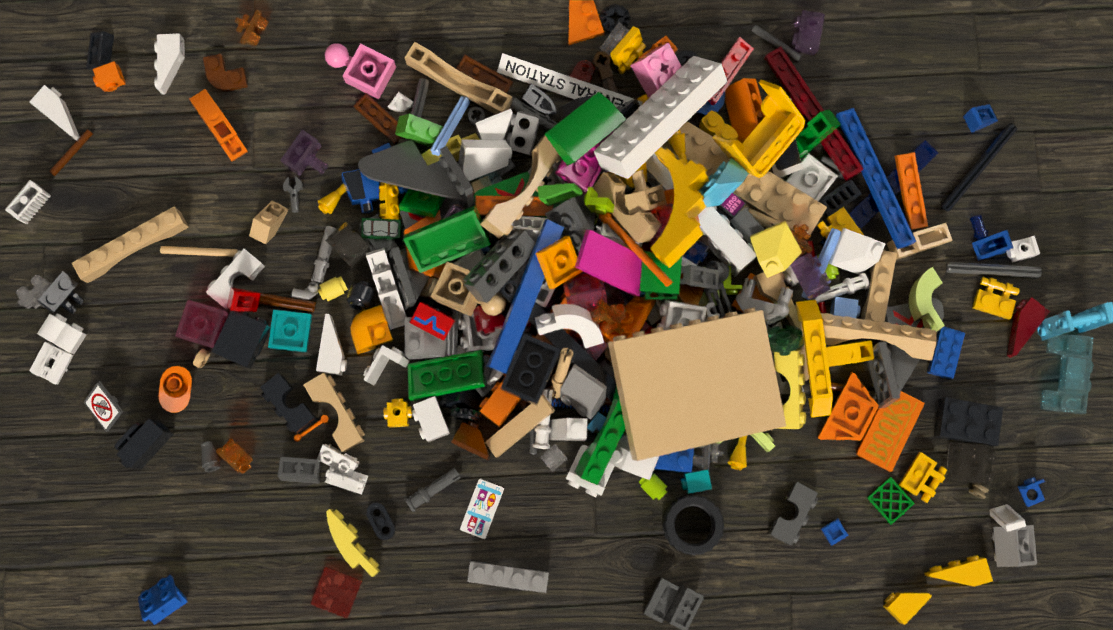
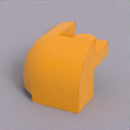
[350,305,393,354]

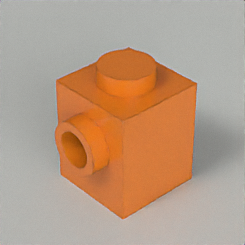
[93,61,126,92]

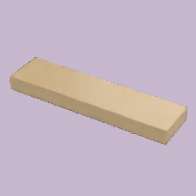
[485,395,555,458]

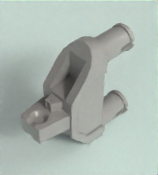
[736,278,793,325]

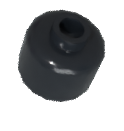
[347,281,374,311]

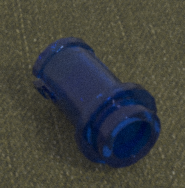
[970,215,989,240]

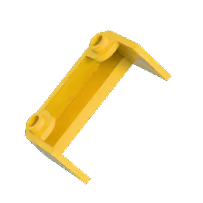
[712,80,805,178]

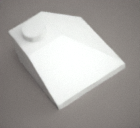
[476,109,513,140]
[829,228,885,274]
[609,434,659,480]

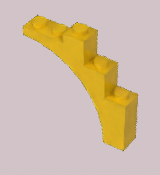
[651,147,709,268]

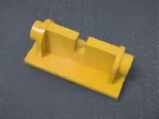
[379,183,399,220]

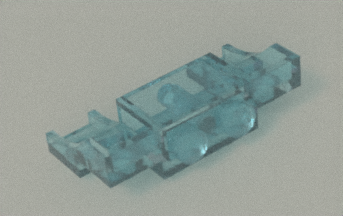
[1041,334,1094,415]

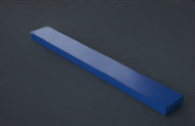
[836,108,916,250]
[487,219,564,374]

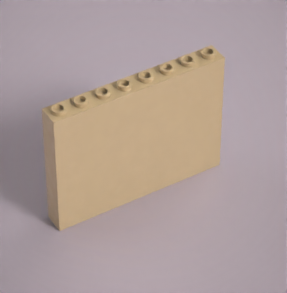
[608,307,786,461]

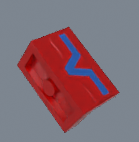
[409,302,456,341]

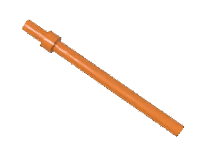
[598,212,672,287]

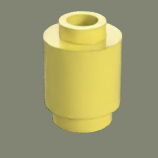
[318,276,348,302]

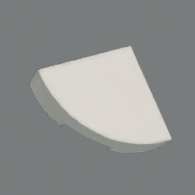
[388,92,414,112]

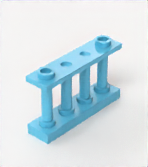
[1037,302,1113,341]

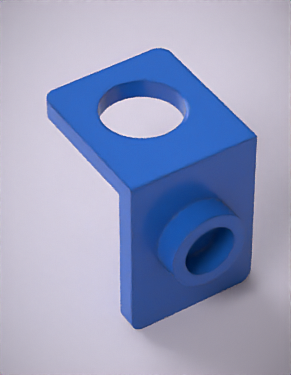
[1018,477,1045,507]

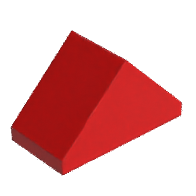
[227,287,261,312]

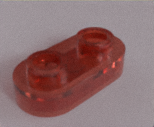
[570,60,594,83]

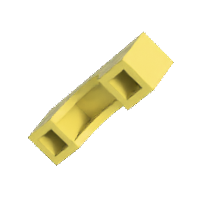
[774,349,806,429]

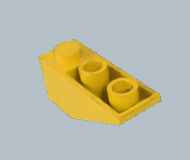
[826,340,874,367]
[924,555,993,586]

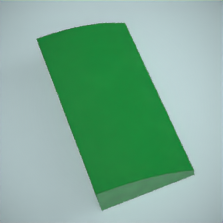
[544,92,626,166]
[403,206,491,273]

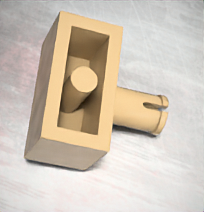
[624,170,667,214]

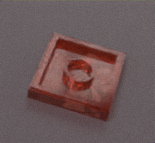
[311,567,362,618]

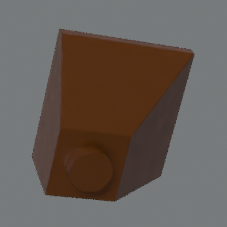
[451,421,490,461]

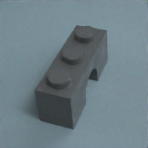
[768,482,818,546]

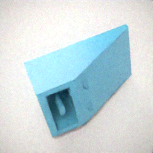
[699,158,749,207]

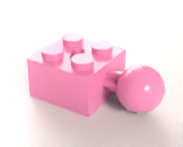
[325,43,396,99]
[630,43,682,97]

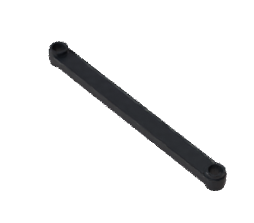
[500,280,616,402]

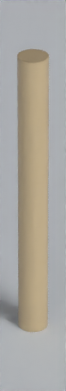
[160,246,238,257]

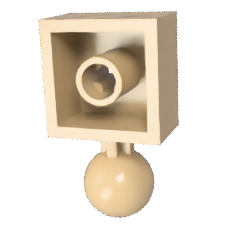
[431,262,506,316]

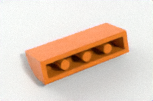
[724,78,765,143]

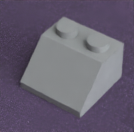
[405,317,446,360]
[560,364,607,419]
[992,525,1037,567]

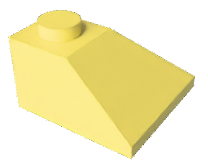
[750,221,802,278]

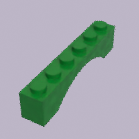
[574,384,625,485]

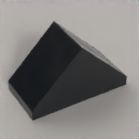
[440,389,481,411]

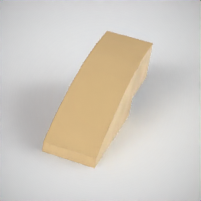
[887,223,953,260]

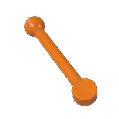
[293,415,329,442]

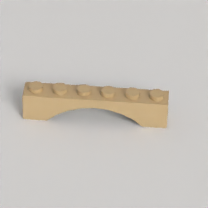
[405,42,513,115]
[480,135,562,239]
[72,207,189,283]
[753,272,809,381]
[821,313,936,361]

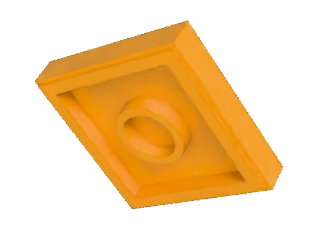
[536,236,583,289]

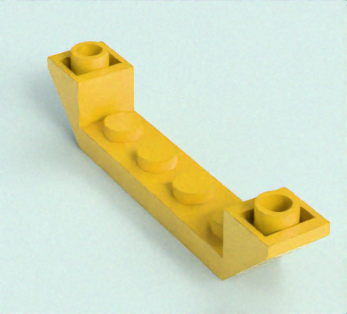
[796,300,833,417]

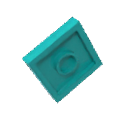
[268,310,312,353]

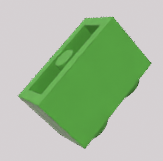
[395,114,442,146]

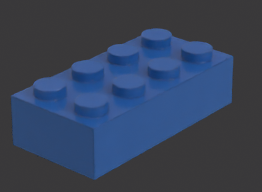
[927,327,965,380]

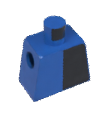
[341,170,379,213]

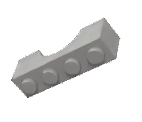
[467,561,549,593]

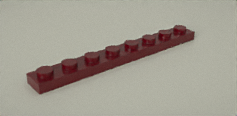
[764,47,863,180]

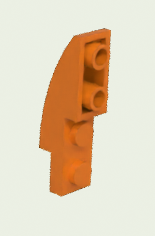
[189,89,248,162]

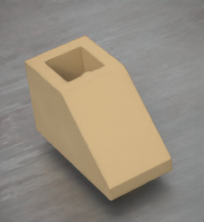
[249,201,288,244]

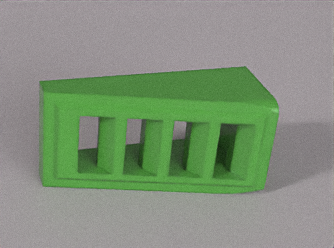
[537,183,583,206]

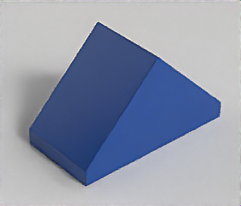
[963,104,998,133]
[972,230,1014,261]

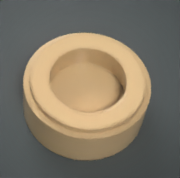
[193,348,210,368]

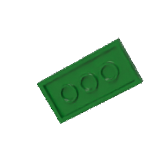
[407,350,485,401]

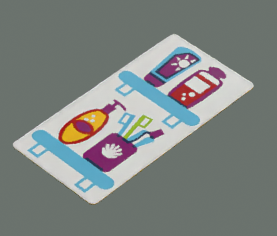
[460,479,504,539]

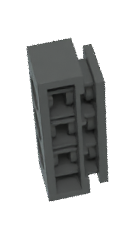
[463,229,535,303]

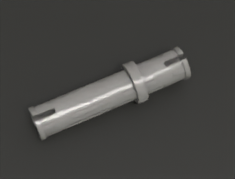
[311,226,338,284]

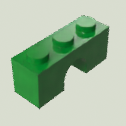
[796,110,841,159]

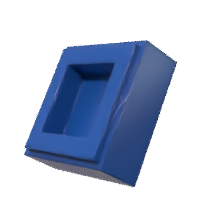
[821,519,849,546]

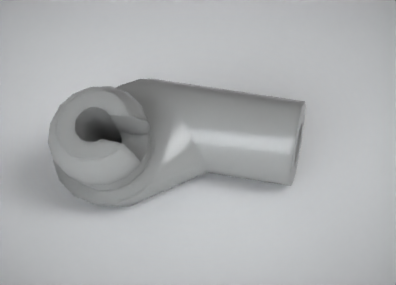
[292,282,320,300]

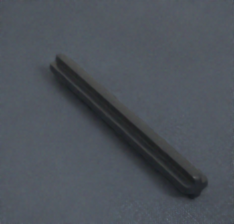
[941,123,1017,212]

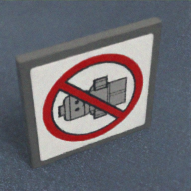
[84,381,123,432]

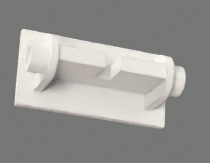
[317,444,360,477]
[325,467,368,494]

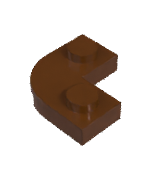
[203,54,248,92]

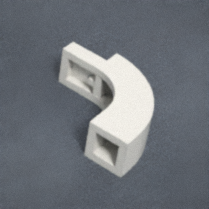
[535,304,604,348]

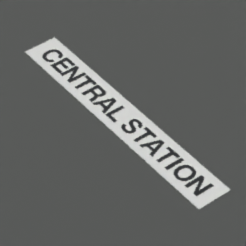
[497,53,642,107]

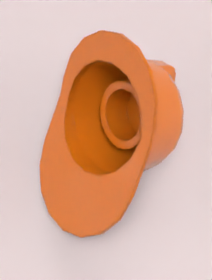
[158,366,192,413]

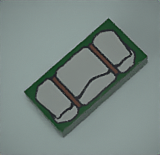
[361,218,400,240]

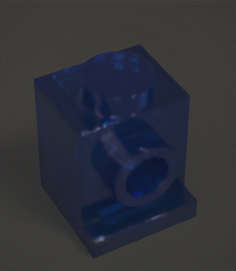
[682,240,708,265]

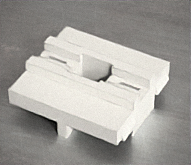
[29,342,74,385]

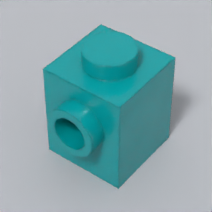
[681,470,712,494]

